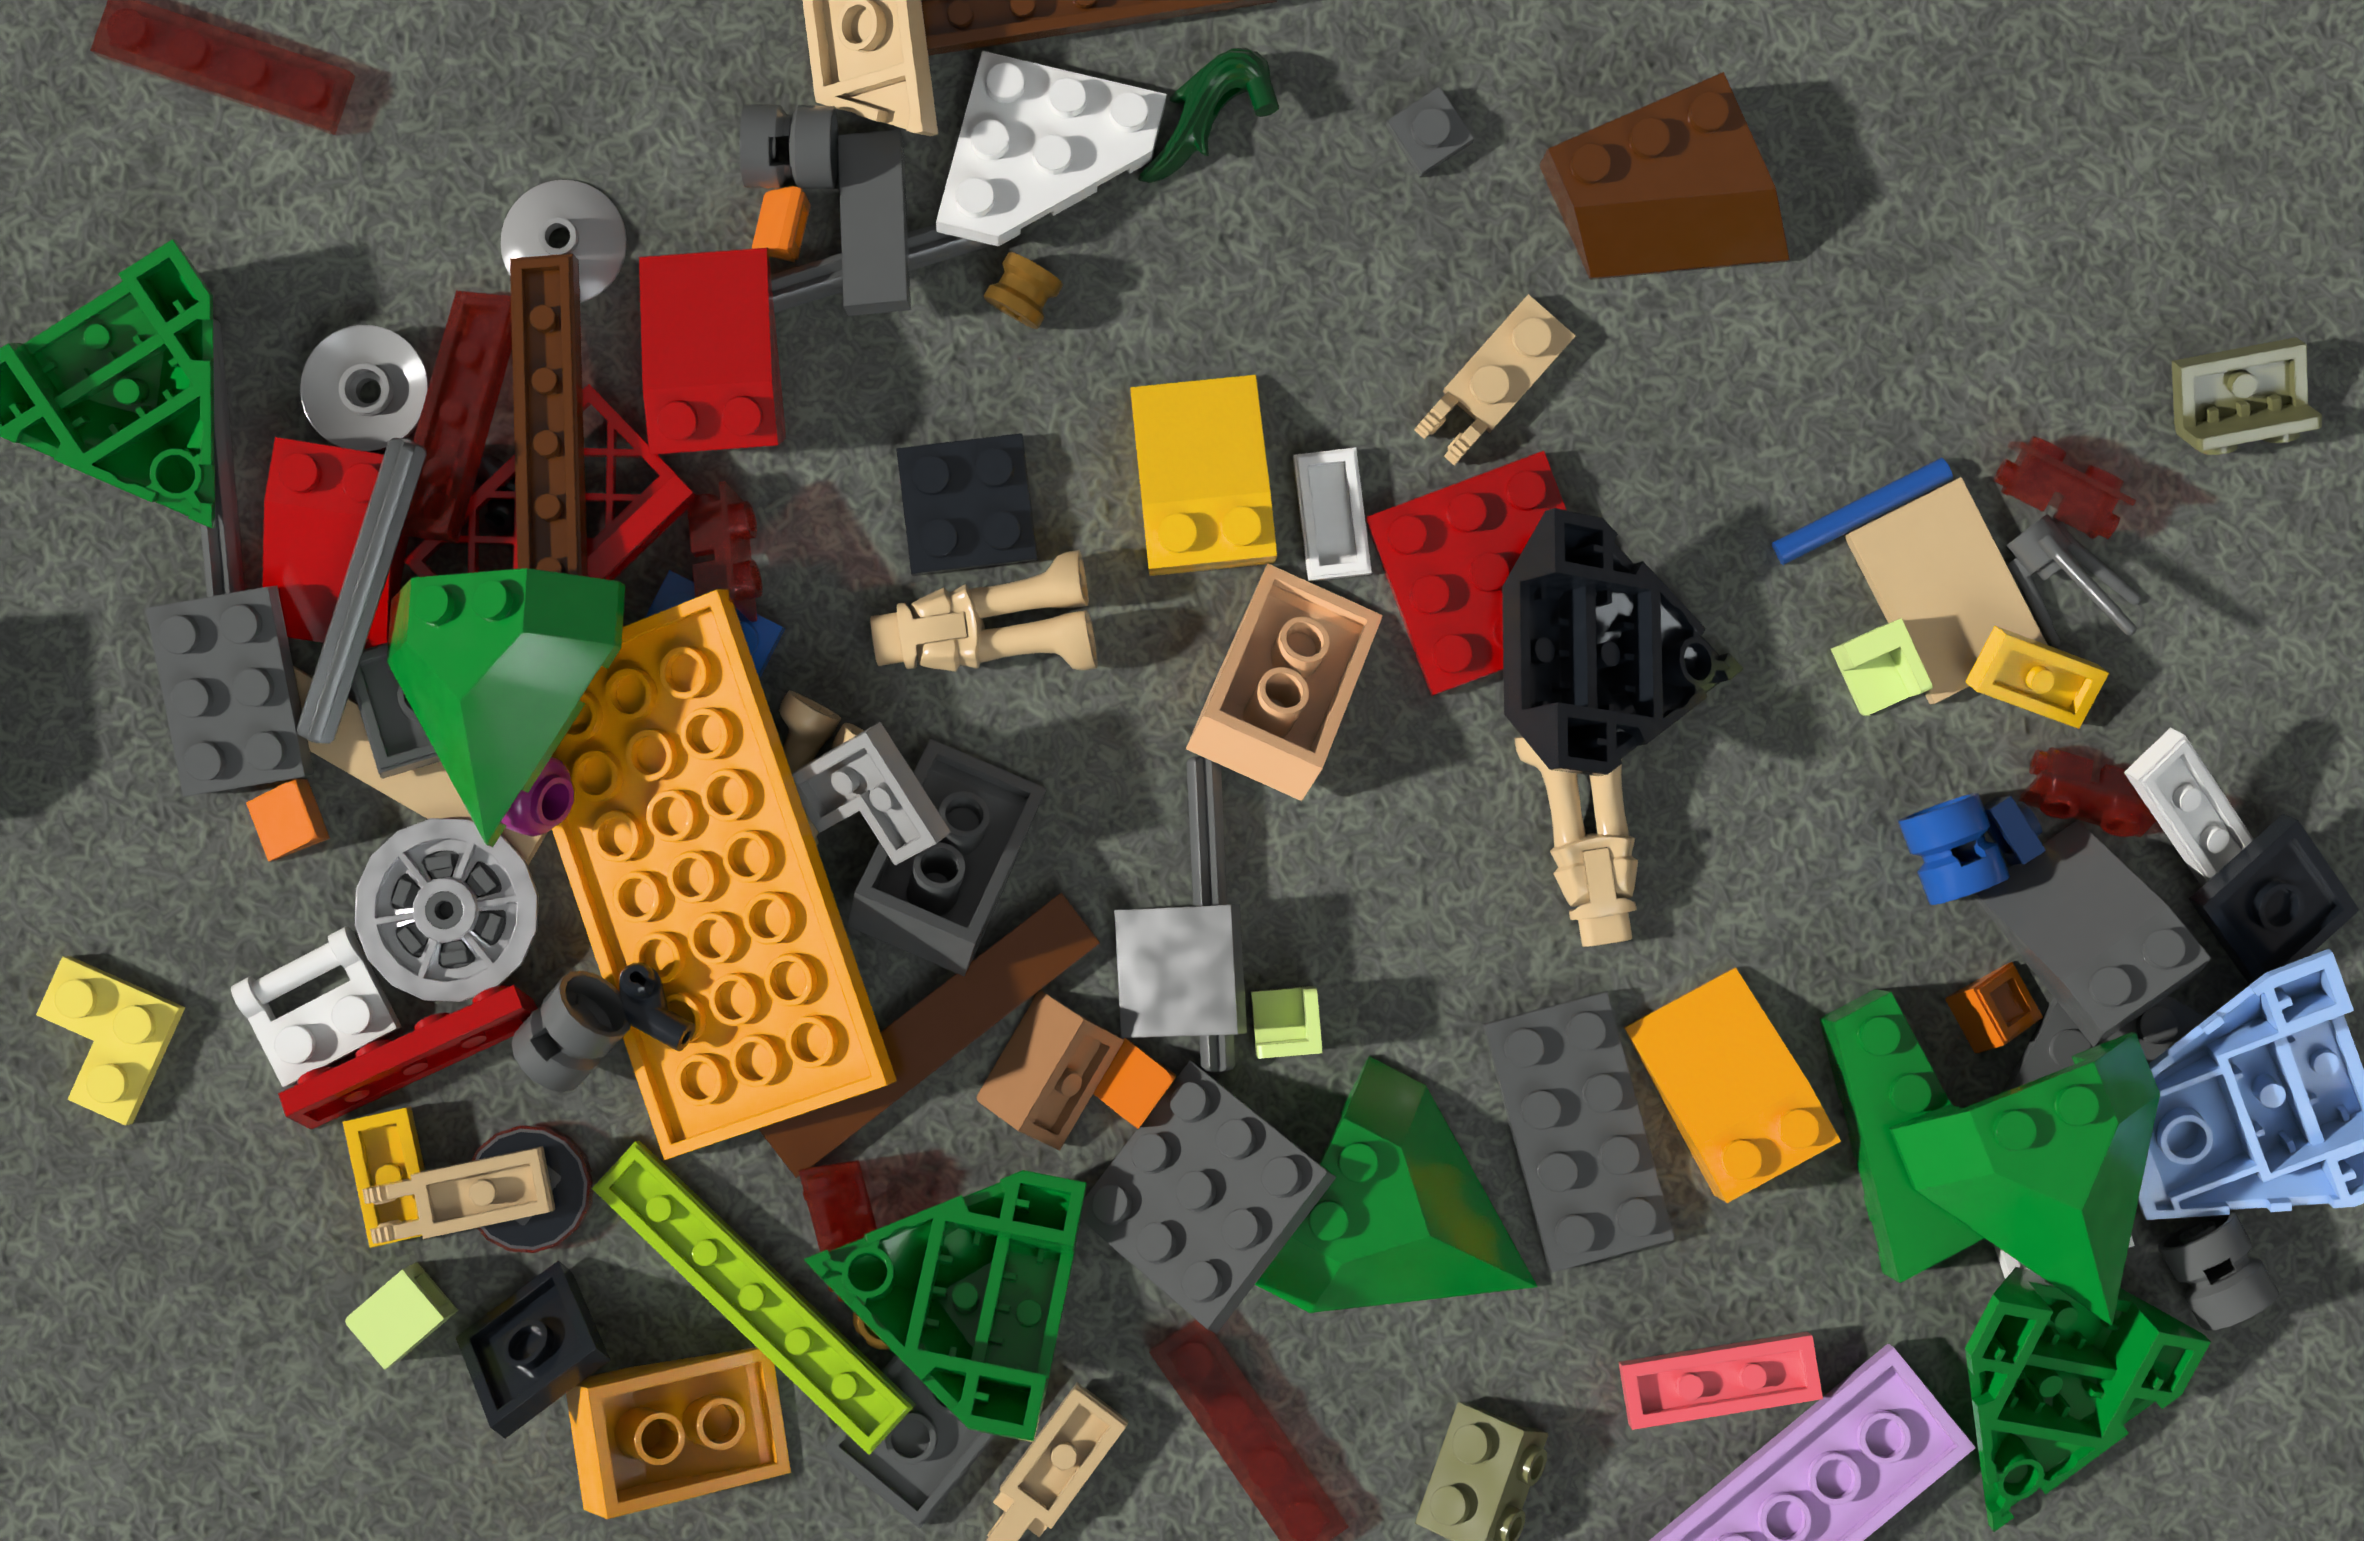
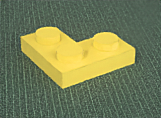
[36,956,185,1126]

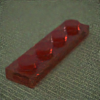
[90,0,355,135]
[401,291,512,543]
[1149,1318,1349,1541]

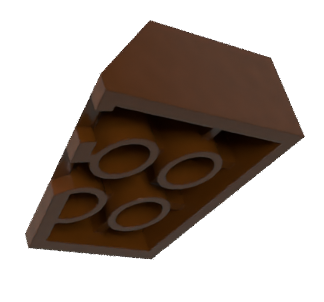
[1539,72,1790,280]

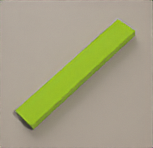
[592,1141,916,1455]

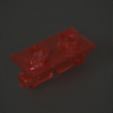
[1993,436,2136,539]
[688,481,763,622]
[2019,747,2157,838]
[799,1160,877,1302]

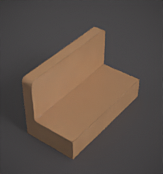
[977,991,1124,1151]

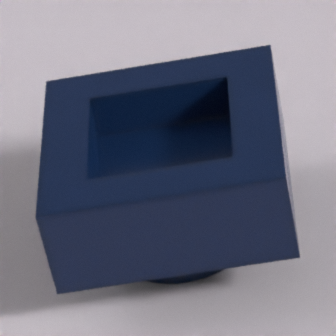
[1983,796,2046,865]

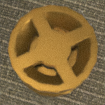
[984,252,1063,329]

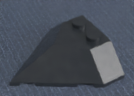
[1502,508,1743,777]

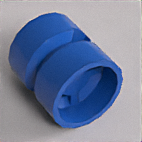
[1898,793,2010,905]

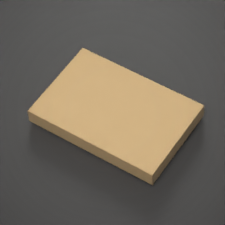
[1844,477,2047,705]

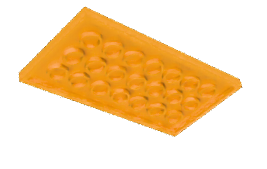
[552,589,897,1160]

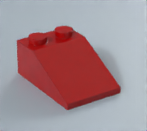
[639,247,786,455]
[263,437,417,649]

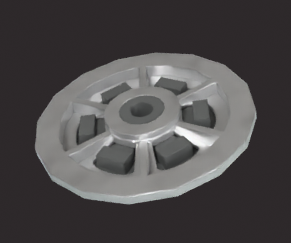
[355,818,539,1002]

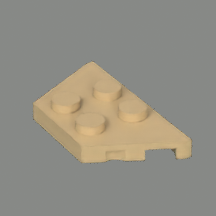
[802,0,938,136]

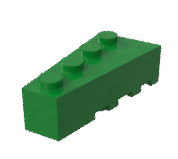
[1819,989,1984,1283]

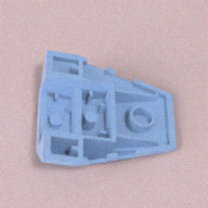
[2138,949,2364,1220]

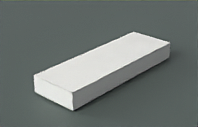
[2124,727,2254,886]

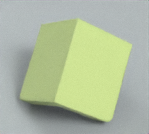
[1831,618,1933,716]
[1251,986,1323,1059]
[345,1262,458,1370]

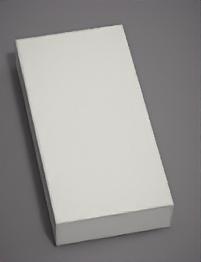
[1293,447,1372,582]

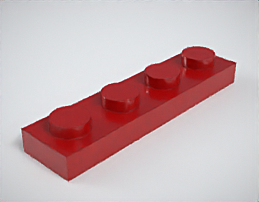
[278,985,537,1130]

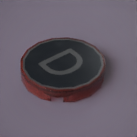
[471,1125,594,1253]

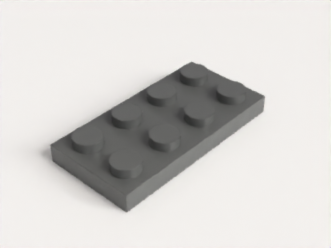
[1482,991,1675,1273]

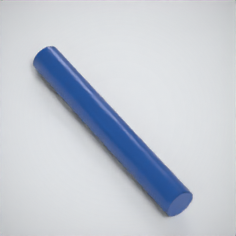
[1772,458,1953,565]

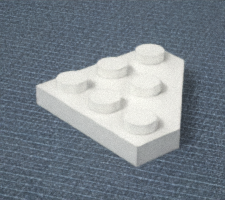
[936,51,1167,246]

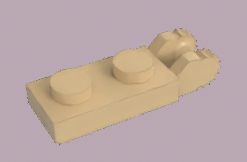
[1414,294,1575,466]
[362,1146,555,1244]

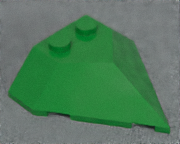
[0,239,215,529]
[387,568,625,847]
[1889,1032,2160,1326]
[1255,1056,1538,1313]
[804,1170,1086,1443]
[1965,1267,2211,1532]

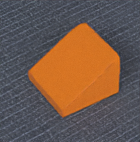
[751,186,811,262]
[246,778,330,862]
[1945,962,2043,1053]
[1093,1038,1176,1129]

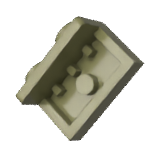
[2172,337,2322,455]
[1415,1402,1548,1541]

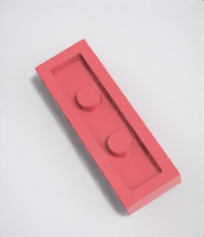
[1618,1332,1823,1430]

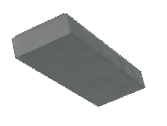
[838,129,911,316]

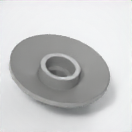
[501,180,627,303]
[300,325,429,452]

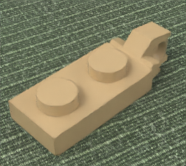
[986,1382,1128,1541]

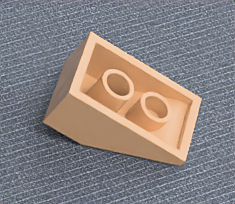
[1186,564,1383,801]

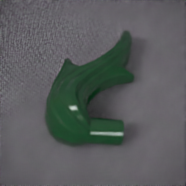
[1138,48,1279,183]

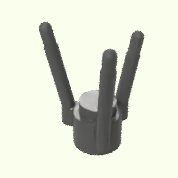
[2006,514,2141,648]

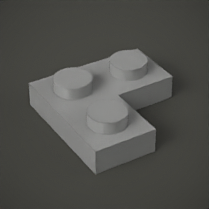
[792,722,951,865]

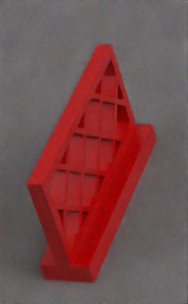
[403,384,700,580]

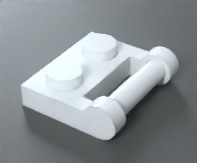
[231,926,402,1087]

